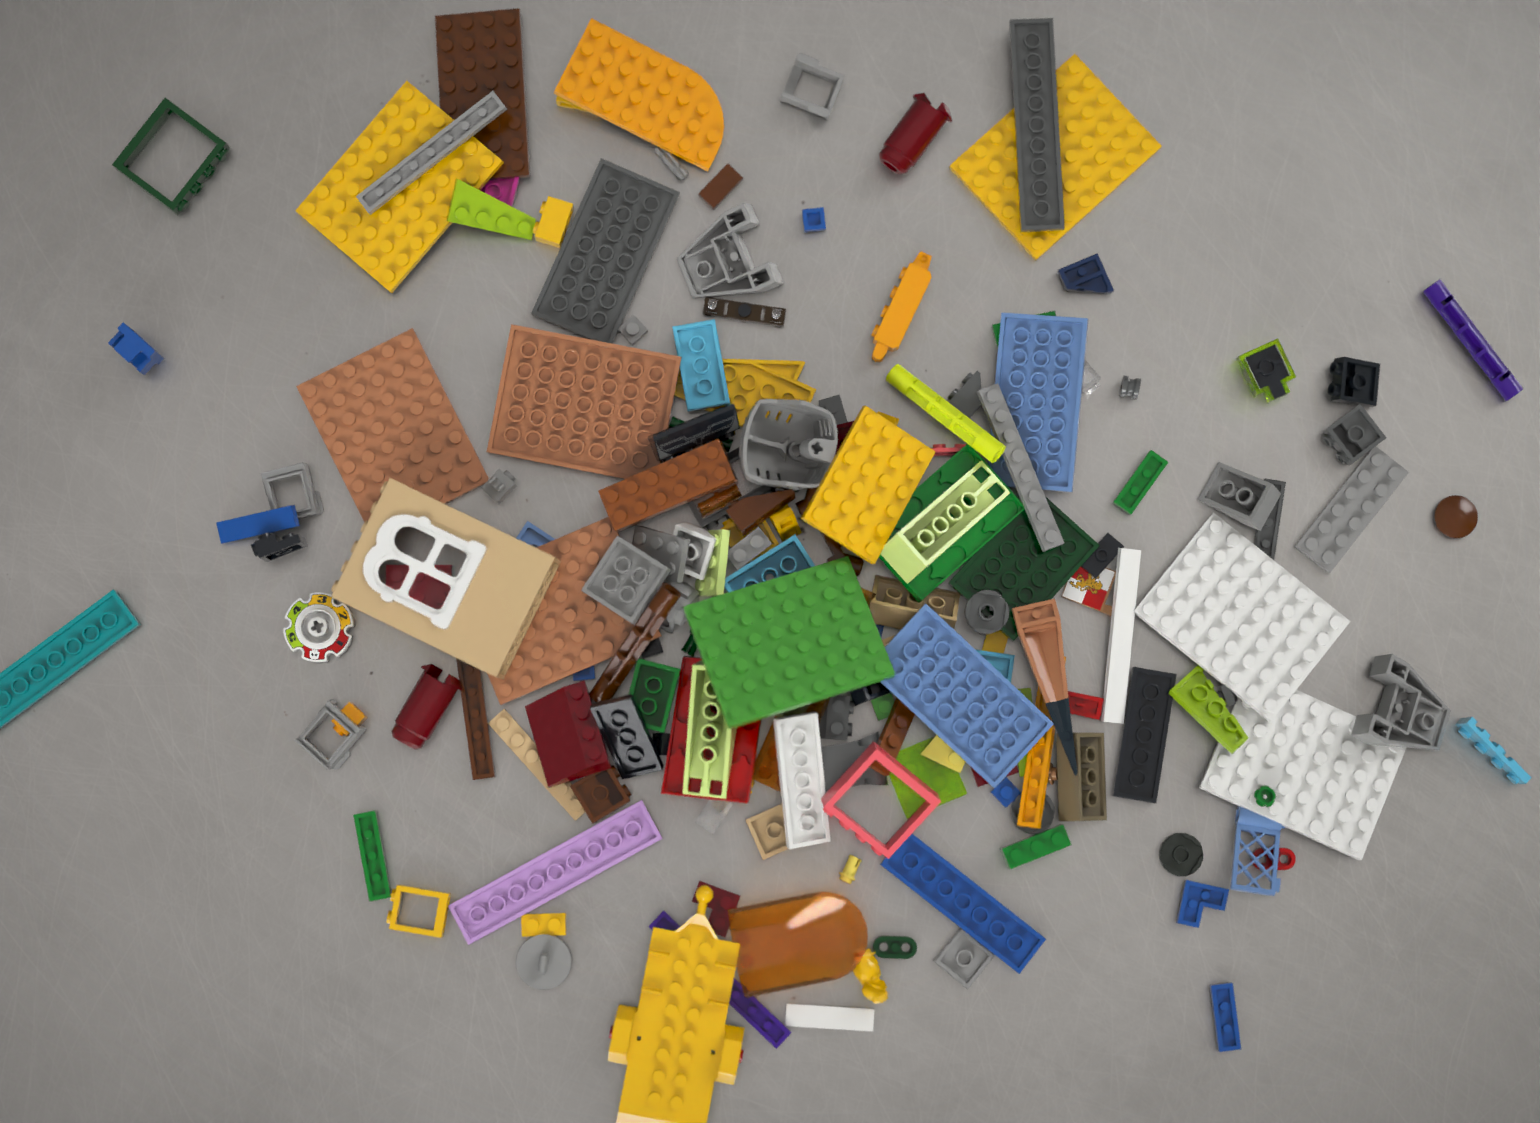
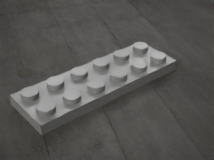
[1294,446,1409,574]

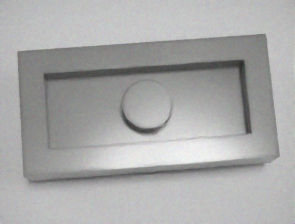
[727,527,772,571]

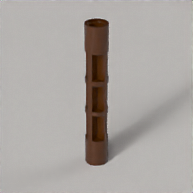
[589,583,681,702]

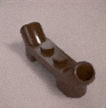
[795,487,864,577]

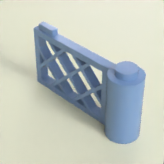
[1230,806,1285,896]

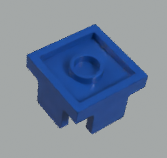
[108,322,164,375]

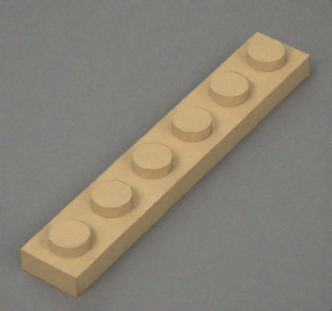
[488,709,585,821]

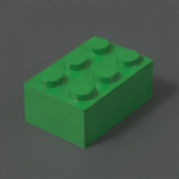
[628,658,681,733]

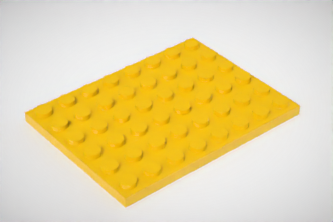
[949,54,1162,261]
[295,81,504,293]

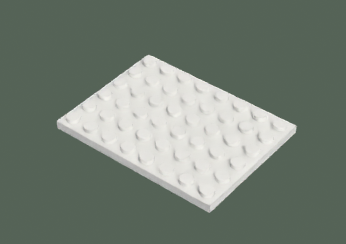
[1134,512,1351,722]
[1199,690,1406,861]

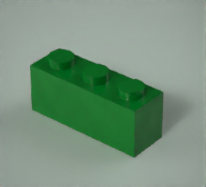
[1000,824,1071,869]

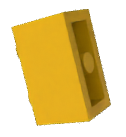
[533,196,574,248]

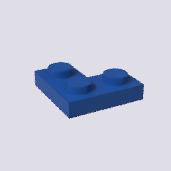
[1176,880,1229,928]

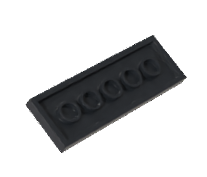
[1112,667,1177,804]

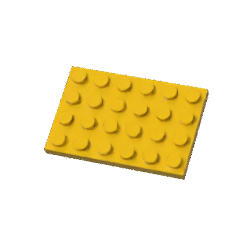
[801,405,935,564]

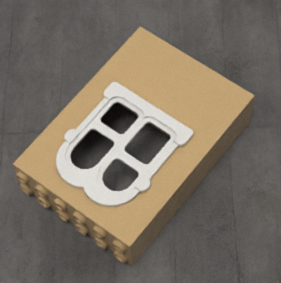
[331,478,561,680]

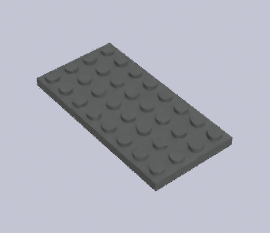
[531,158,680,344]

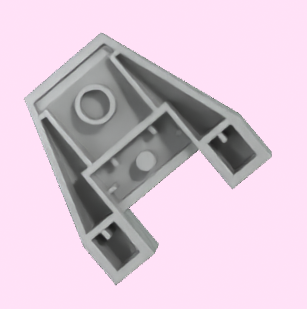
[677,203,784,298]
[1351,654,1451,750]

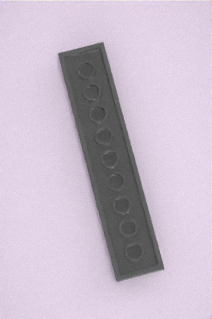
[1009,18,1065,232]

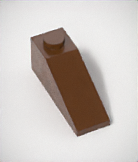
[726,489,796,536]

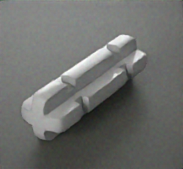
[655,146,688,180]

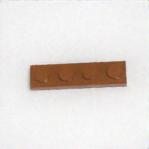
[869,698,915,776]

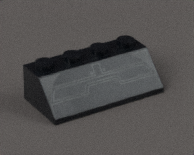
[648,404,740,462]

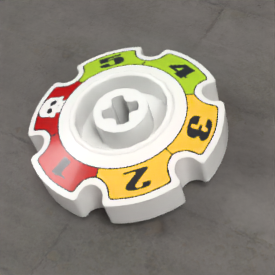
[283,592,355,663]

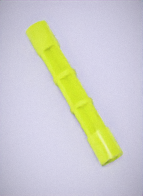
[886,364,1006,463]

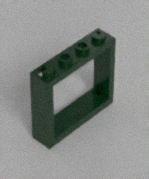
[112,98,230,215]

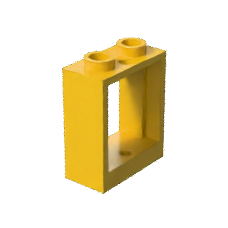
[386,884,451,938]

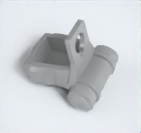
[648,580,699,633]

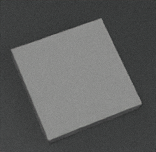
[933,928,995,990]

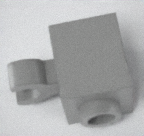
[481,469,516,504]

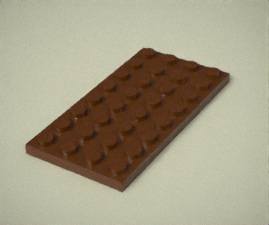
[435,8,530,181]

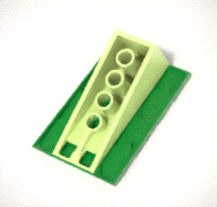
[879,444,1025,603]

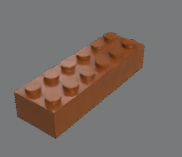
[598,439,738,532]

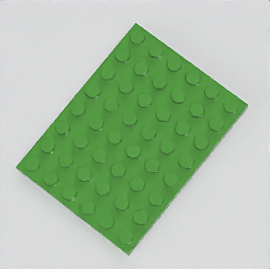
[683,556,895,730]

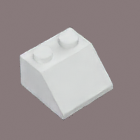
[673,522,716,580]

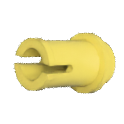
[839,855,862,884]

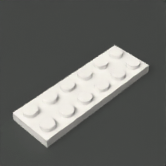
[773,711,831,849]

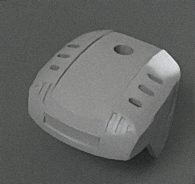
[739,399,838,491]

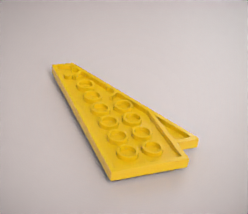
[675,359,817,427]

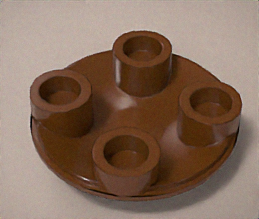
[1435,495,1478,538]

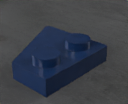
[1057,253,1114,293]

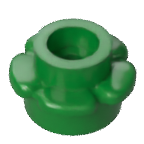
[1254,786,1276,807]

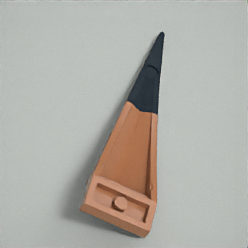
[1012,599,1078,776]

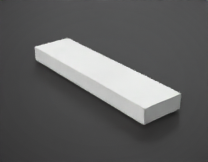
[785,1003,874,1031]

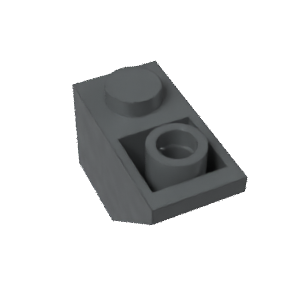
[947,371,981,418]

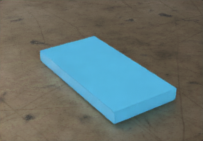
[672,319,730,412]

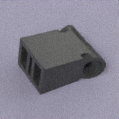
[821,732,888,791]

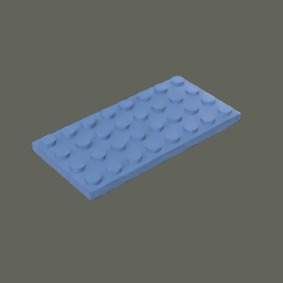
[987,313,1089,492]
[880,603,1054,788]

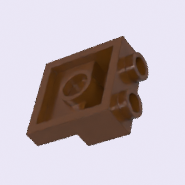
[570,765,631,824]

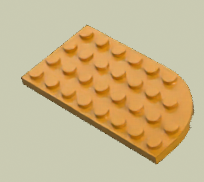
[554,18,724,172]

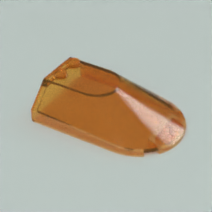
[728,892,868,998]

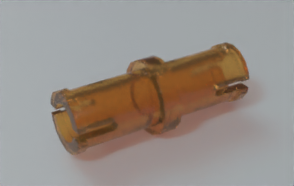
[697,484,742,516]

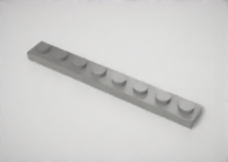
[356,91,507,215]
[976,383,1064,552]

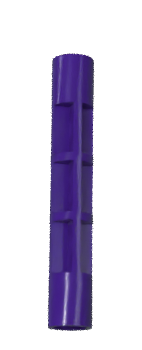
[1423,279,1524,401]

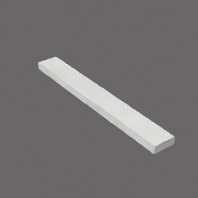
[1101,548,1141,724]

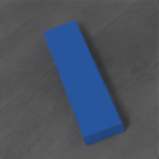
[216,505,300,544]

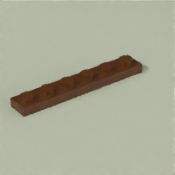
[456,658,495,780]

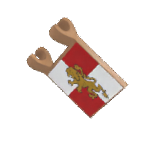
[1061,567,1116,617]

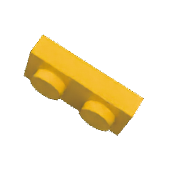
[521,913,566,937]

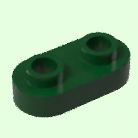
[873,936,917,959]

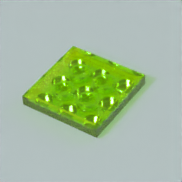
[889,737,967,819]

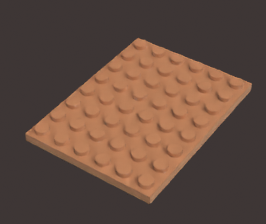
[487,324,682,479]
[296,328,489,522]
[487,517,662,705]

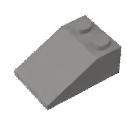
[1198,462,1281,531]

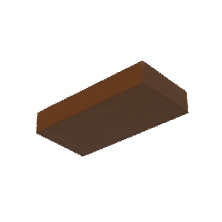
[698,163,743,209]

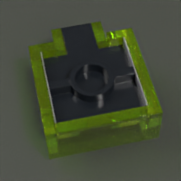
[1236,338,1296,403]

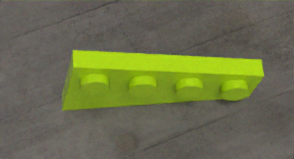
[1168,665,1249,754]

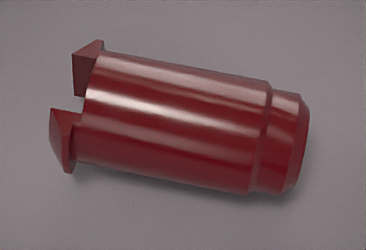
[879,93,952,175]
[391,664,463,750]

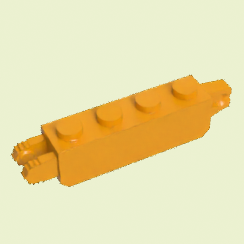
[871,251,932,363]

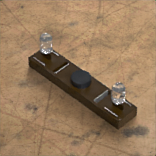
[703,297,786,327]

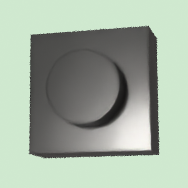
[1216,685,1236,707]

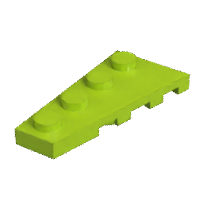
[447,178,536,240]

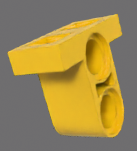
[769,491,802,542]

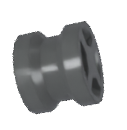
[1119,375,1141,400]

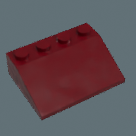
[525,681,611,788]

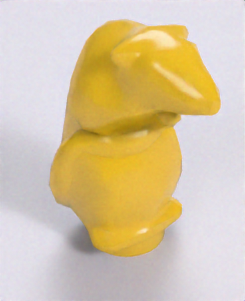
[852,948,888,1003]

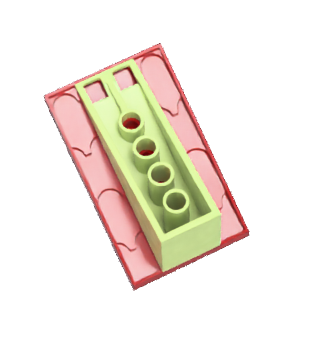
[661,656,762,803]

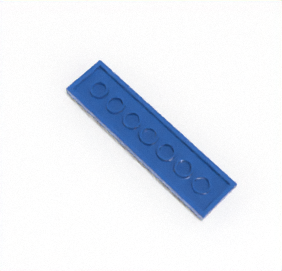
[880,834,1046,974]

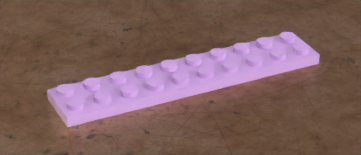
[448,800,663,945]

